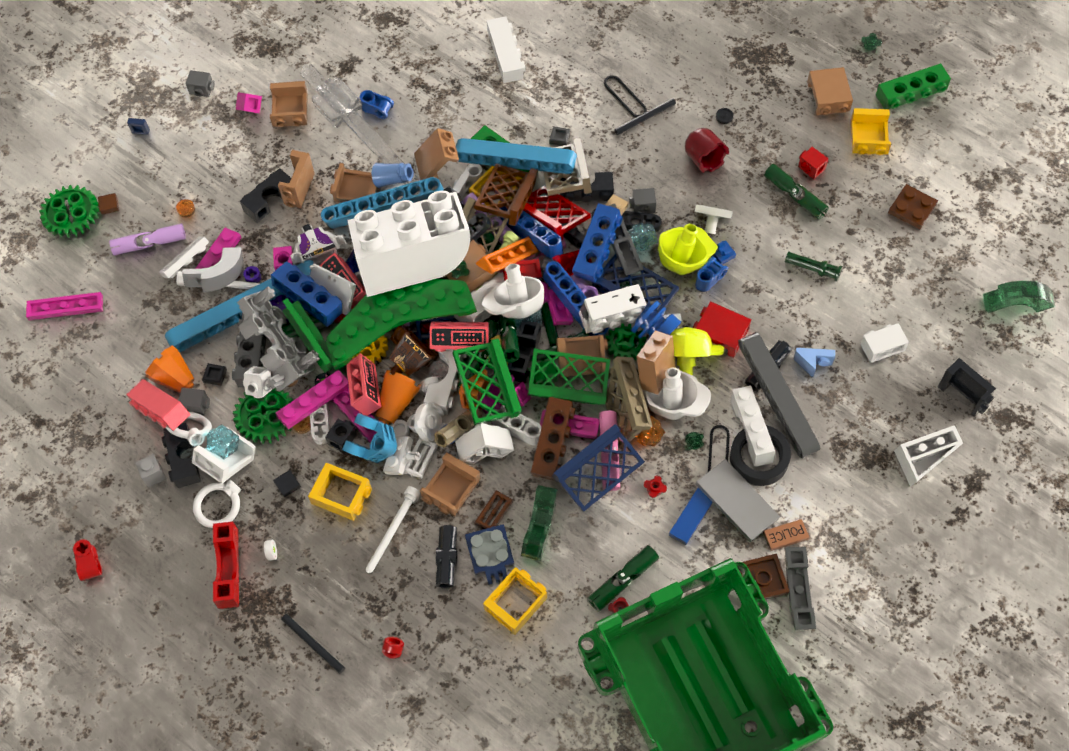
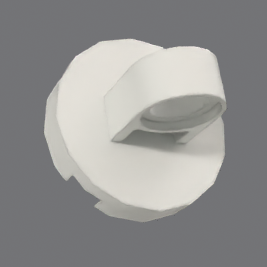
[407,402,445,441]

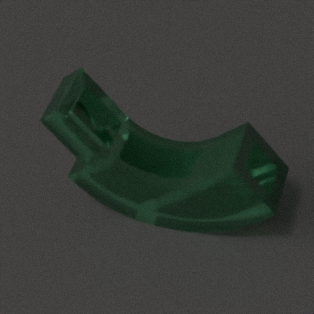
[983,281,1055,313]
[521,485,558,561]

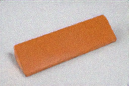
[475,236,539,274]

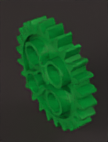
[39,185,100,238]
[233,388,293,445]

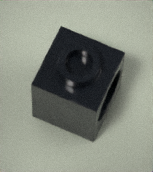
[325,419,357,453]

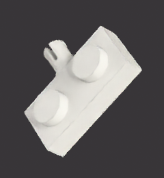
[383,436,420,475]

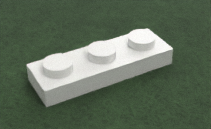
[159,236,209,278]

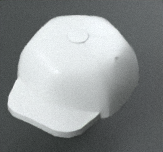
[482,264,544,319]
[645,367,711,420]

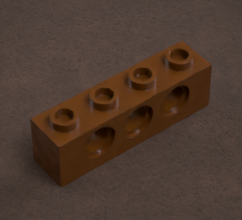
[531,397,576,481]

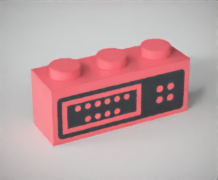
[319,253,366,309]
[430,322,489,352]
[346,354,381,416]

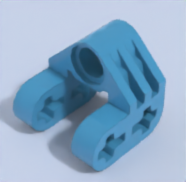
[342,413,397,463]

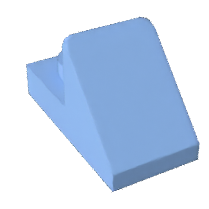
[794,348,835,377]

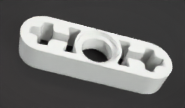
[310,403,330,445]

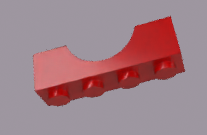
[213,521,239,609]

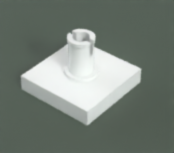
[695,204,733,234]

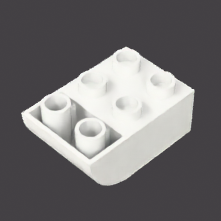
[347,191,470,297]

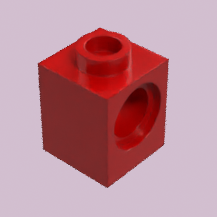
[798,146,828,179]

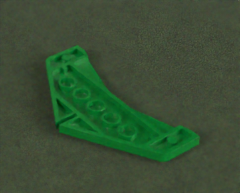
[326,279,478,369]

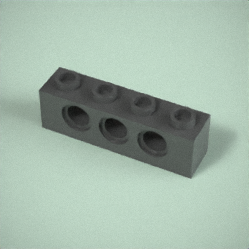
[232,312,267,387]

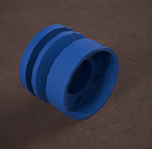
[631,301,682,341]

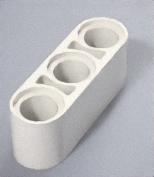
[491,405,542,445]

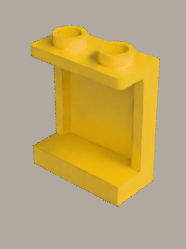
[851,108,891,155]

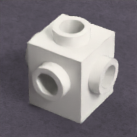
[243,366,272,398]

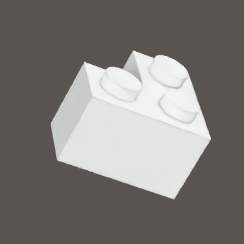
[455,423,514,464]

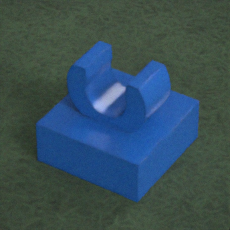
[712,241,736,265]

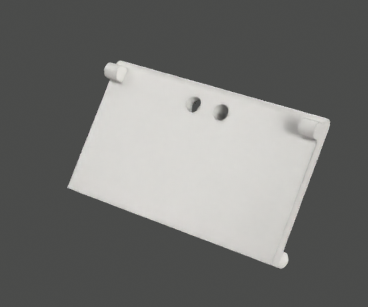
[307,263,356,315]

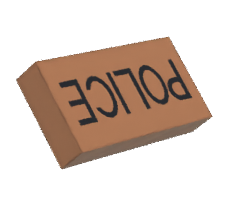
[763,519,809,551]

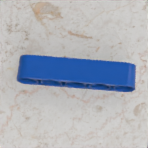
[499,207,564,259]
[543,261,609,337]

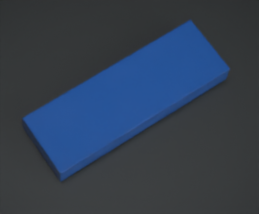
[669,487,713,545]

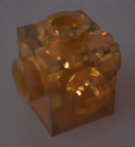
[631,416,665,447]

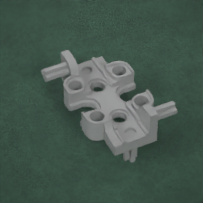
[237,286,319,392]

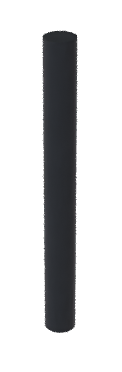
[614,98,676,135]
[281,614,345,674]

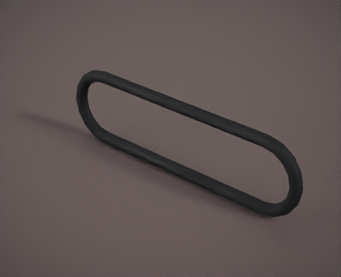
[604,75,647,117]
[708,425,730,472]

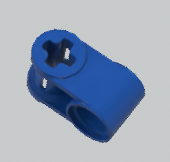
[360,90,394,119]
[695,256,729,292]

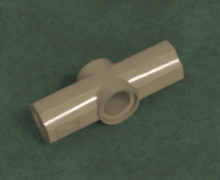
[434,408,483,448]

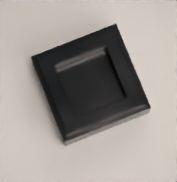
[202,363,227,386]
[273,470,301,498]

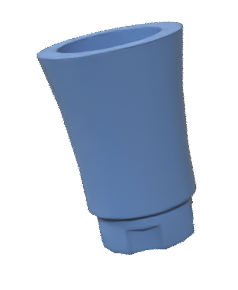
[372,163,414,188]

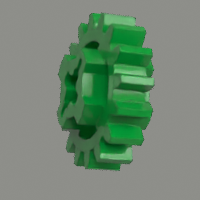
[606,323,646,360]

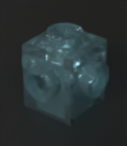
[627,223,658,251]
[206,424,239,459]

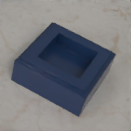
[127,118,150,135]

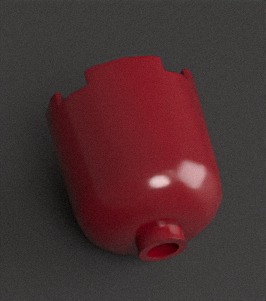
[684,128,729,173]

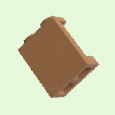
[807,67,853,115]
[270,81,308,127]
[414,128,459,180]
[278,150,315,208]
[330,163,381,203]
[556,335,609,377]
[420,452,481,517]

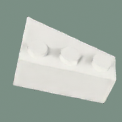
[894,425,963,487]

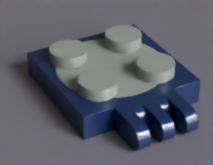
[465,524,514,585]

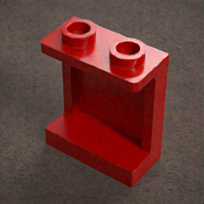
[693,301,752,358]

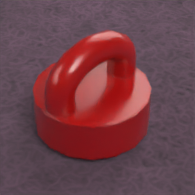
[382,637,404,659]

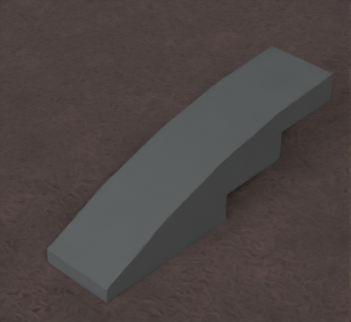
[603,203,643,276]

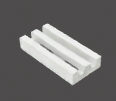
[403,437,438,480]

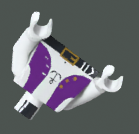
[291,224,347,265]

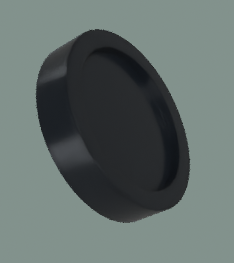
[716,108,734,124]

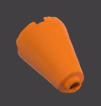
[376,370,421,425]

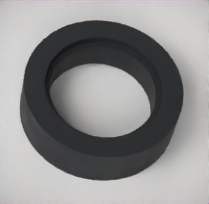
[730,425,791,486]

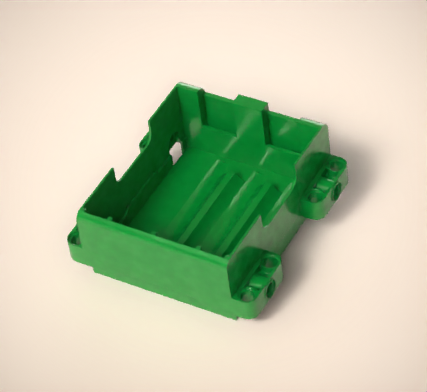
[577,558,833,751]

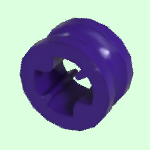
[243,266,261,283]

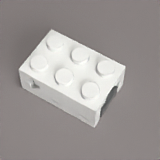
[579,284,647,334]

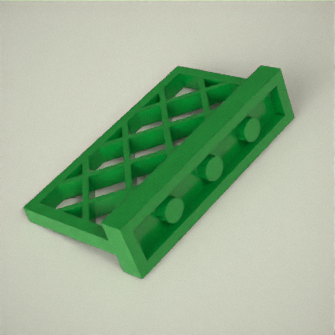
[282,298,334,373]
[452,338,522,425]
[527,349,611,406]

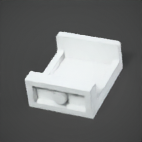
[192,427,256,484]

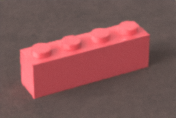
[126,379,191,431]

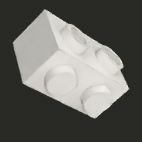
[860,323,909,363]

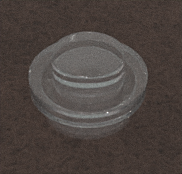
[429,361,448,380]

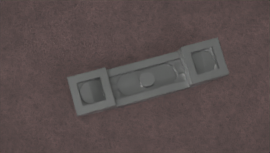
[785,547,816,630]

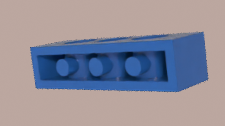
[572,203,622,283]
[271,261,343,327]

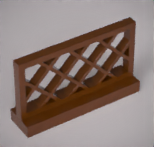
[474,164,538,226]

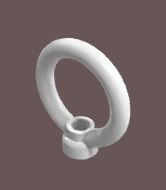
[166,411,212,446]
[193,480,241,528]

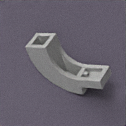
[182,247,243,292]

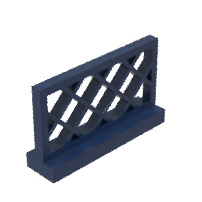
[592,254,679,313]
[552,424,645,512]

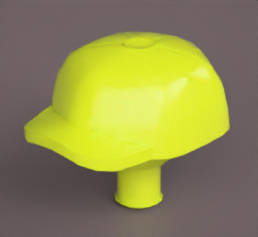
[658,224,718,275]
[670,327,724,375]

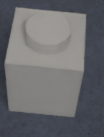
[135,454,166,488]

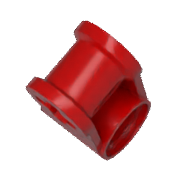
[73,539,102,581]

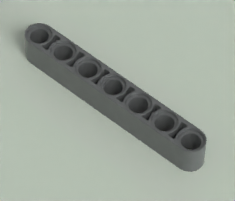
[738,332,820,458]

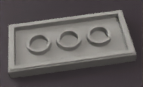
[696,459,780,542]

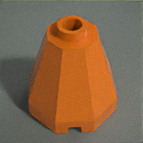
[145,345,195,393]

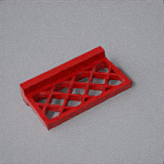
[510,186,591,241]

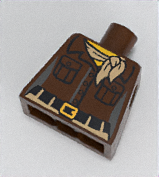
[390,331,436,376]

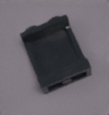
[938,358,996,417]

